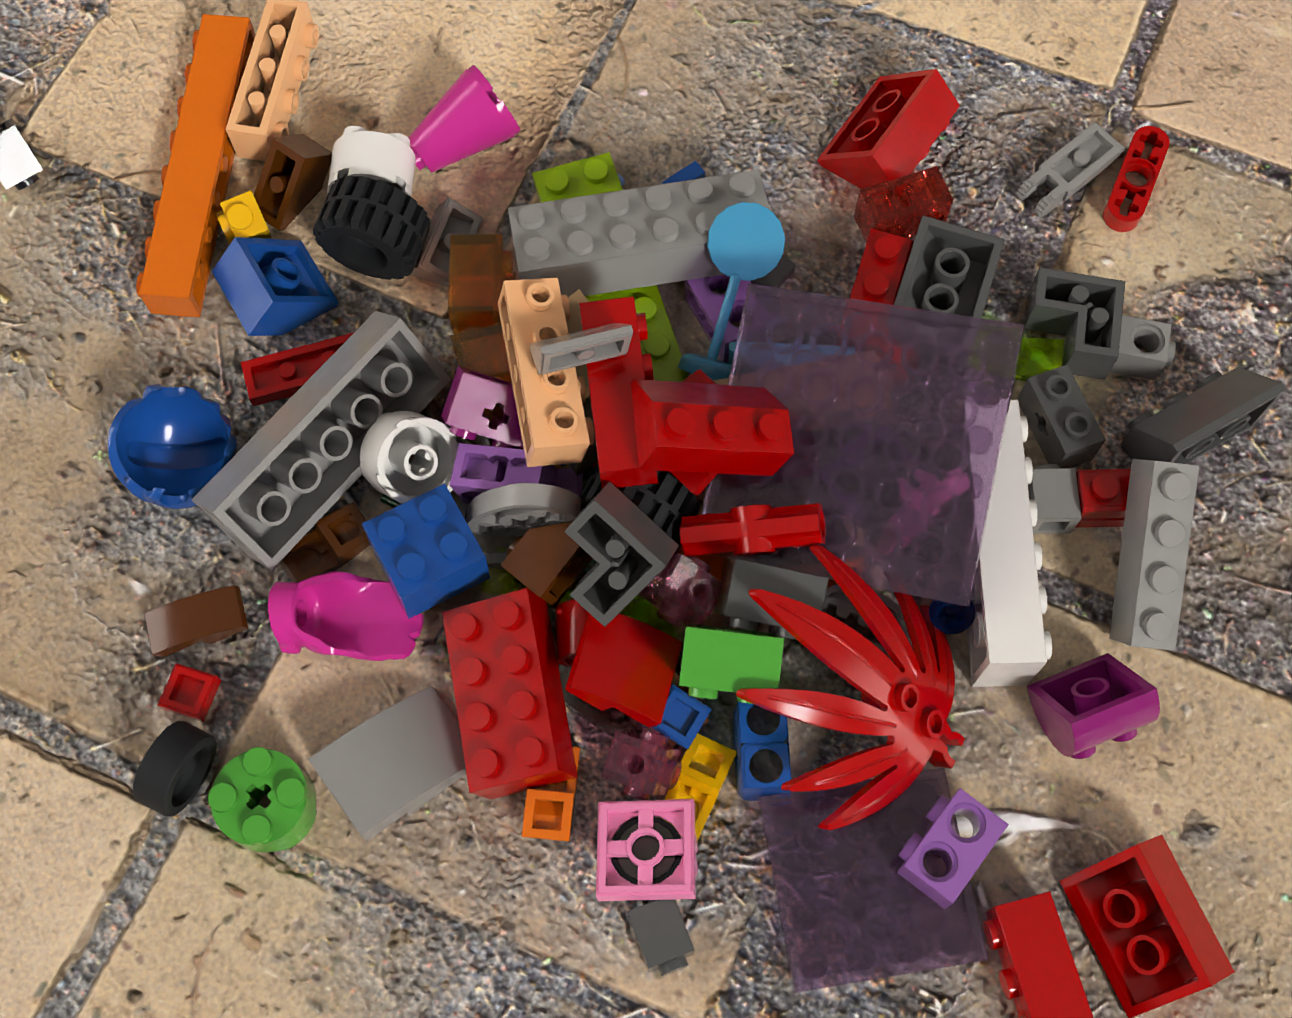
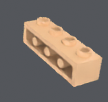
[225,0,319,161]
[498,278,594,467]

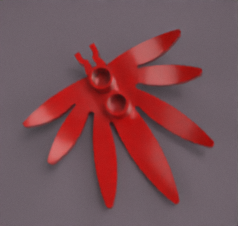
[736,545,965,830]

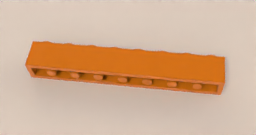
[136,14,256,318]

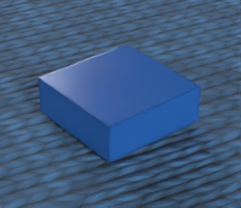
[651,685,712,749]

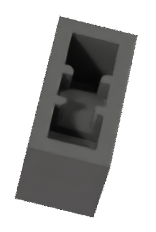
[1017,364,1106,468]

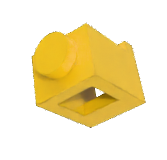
[216,190,272,244]

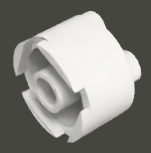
[327,126,416,197]
[360,411,458,504]

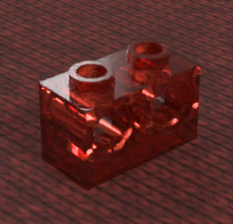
[854,166,953,243]

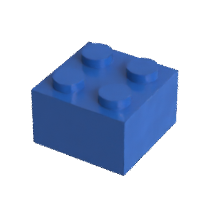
[362,483,490,619]

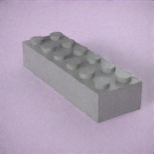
[508,170,770,297]
[192,311,451,571]

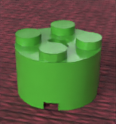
[208,747,317,853]

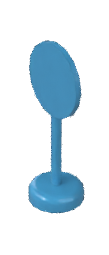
[678,202,785,380]

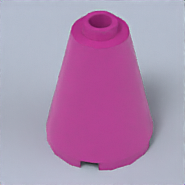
[408,65,520,173]

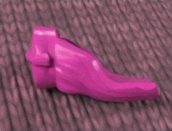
[268,571,424,661]

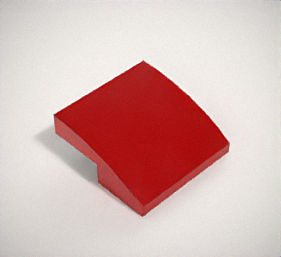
[565,612,682,728]

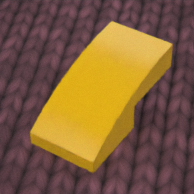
[658,733,737,842]

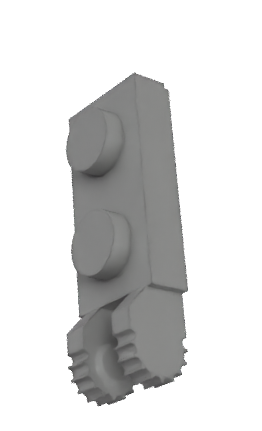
[1015,122,1125,218]

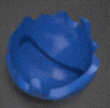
[108,384,237,509]

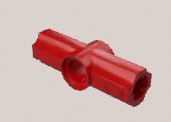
[680,503,826,557]

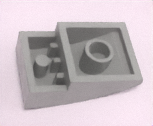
[308,686,466,842]

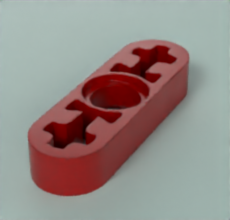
[1103,126,1170,232]

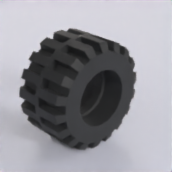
[313,176,431,280]
[579,463,700,560]

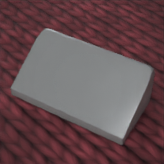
[411,197,483,288]
[530,323,633,375]

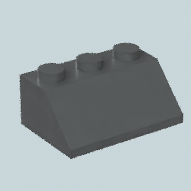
[887,216,1005,371]
[1120,367,1287,464]

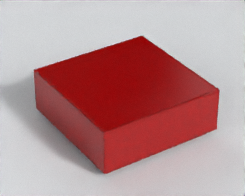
[157,663,222,723]

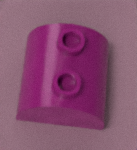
[1026,653,1160,759]

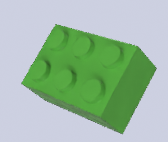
[679,623,784,704]

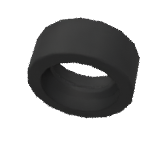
[133,721,217,817]

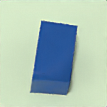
[732,702,792,801]

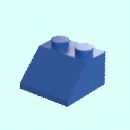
[212,237,339,336]

